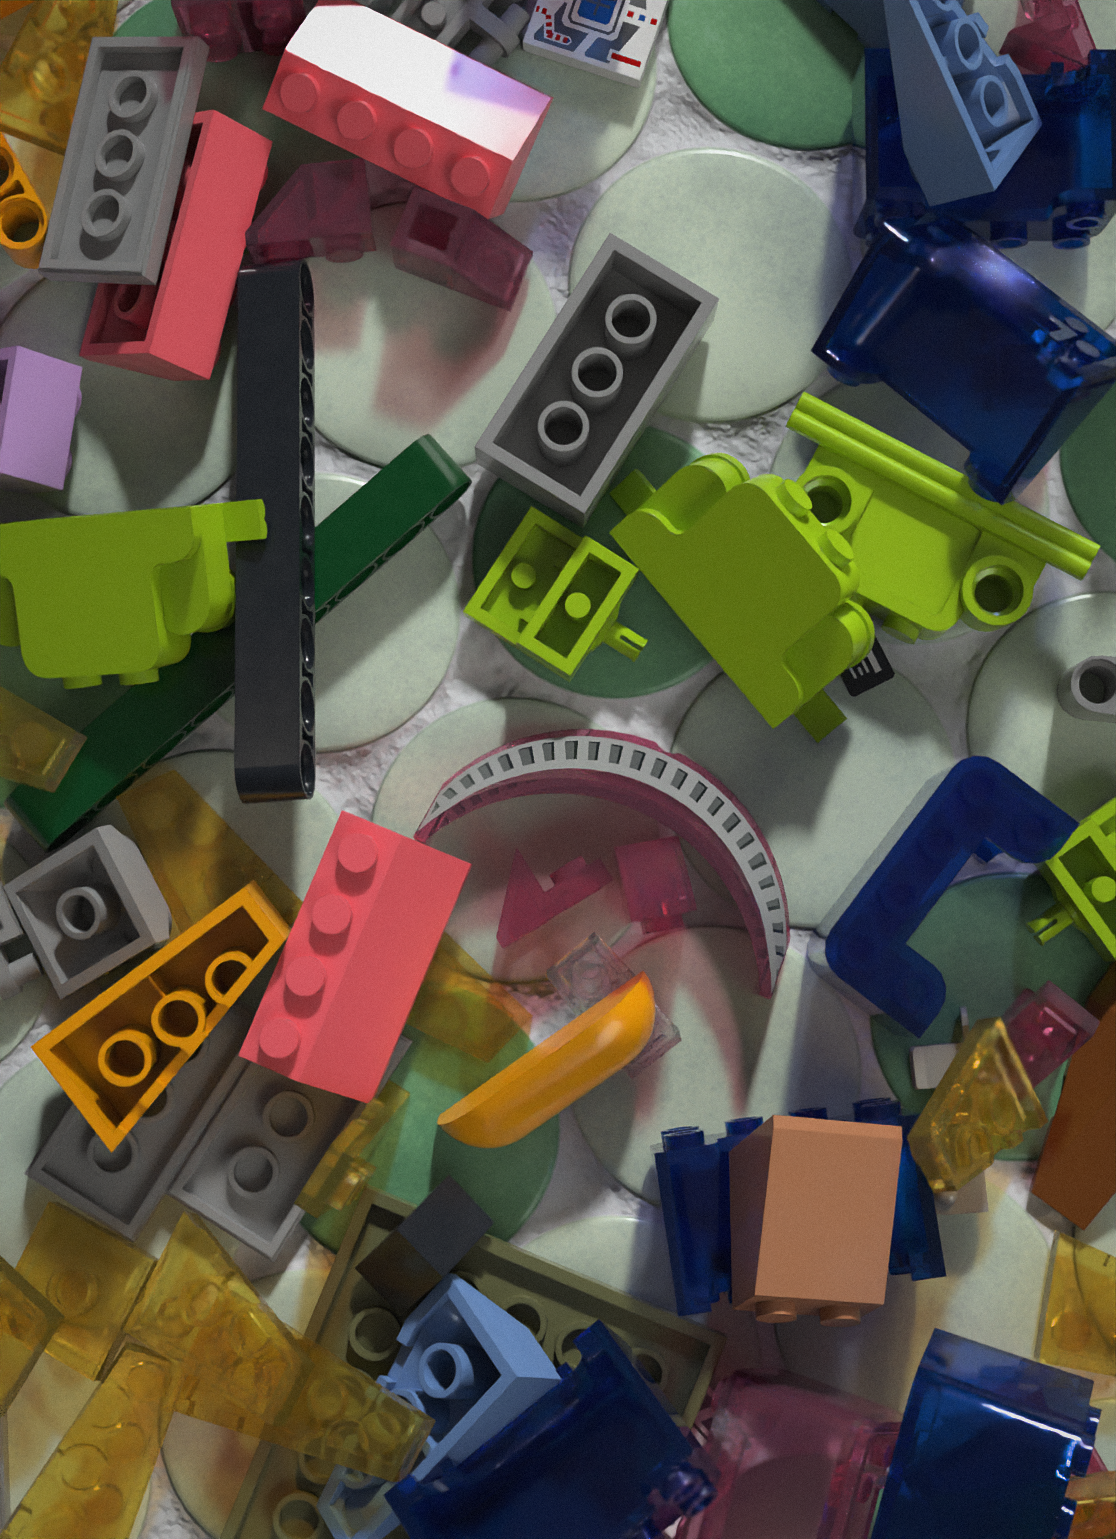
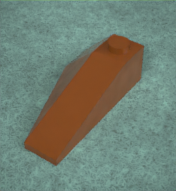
[1029,961,1116,1230]

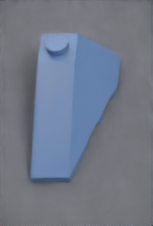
[883,0,1042,206]
[316,1273,563,1539]

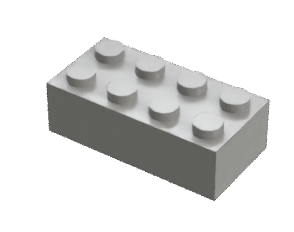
[475,233,719,528]

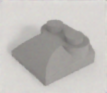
[3,824,172,1000]

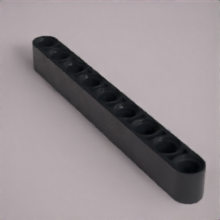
[234,259,316,804]

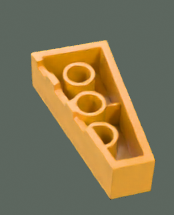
[31,880,291,1153]

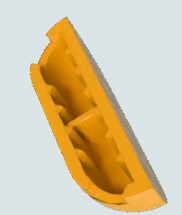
[437,971,656,1148]

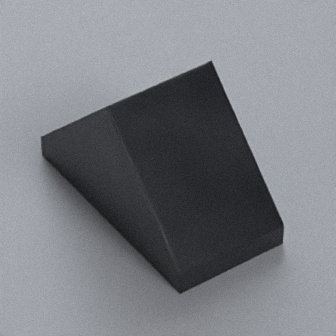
[355,1174,495,1315]

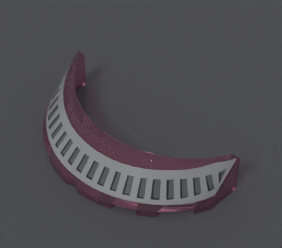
[413,729,790,1000]

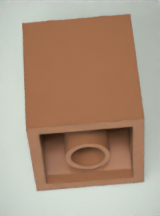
[729,1115,903,1327]

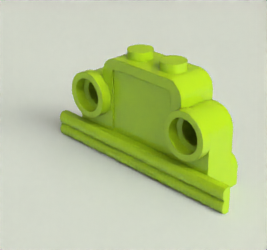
[785,392,1100,644]
[609,453,875,743]
[0,499,267,689]

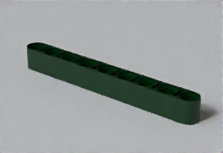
[3,434,472,853]

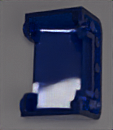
[811,213,1116,505]

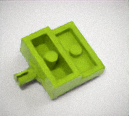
[463,506,648,683]
[1025,796,1116,962]

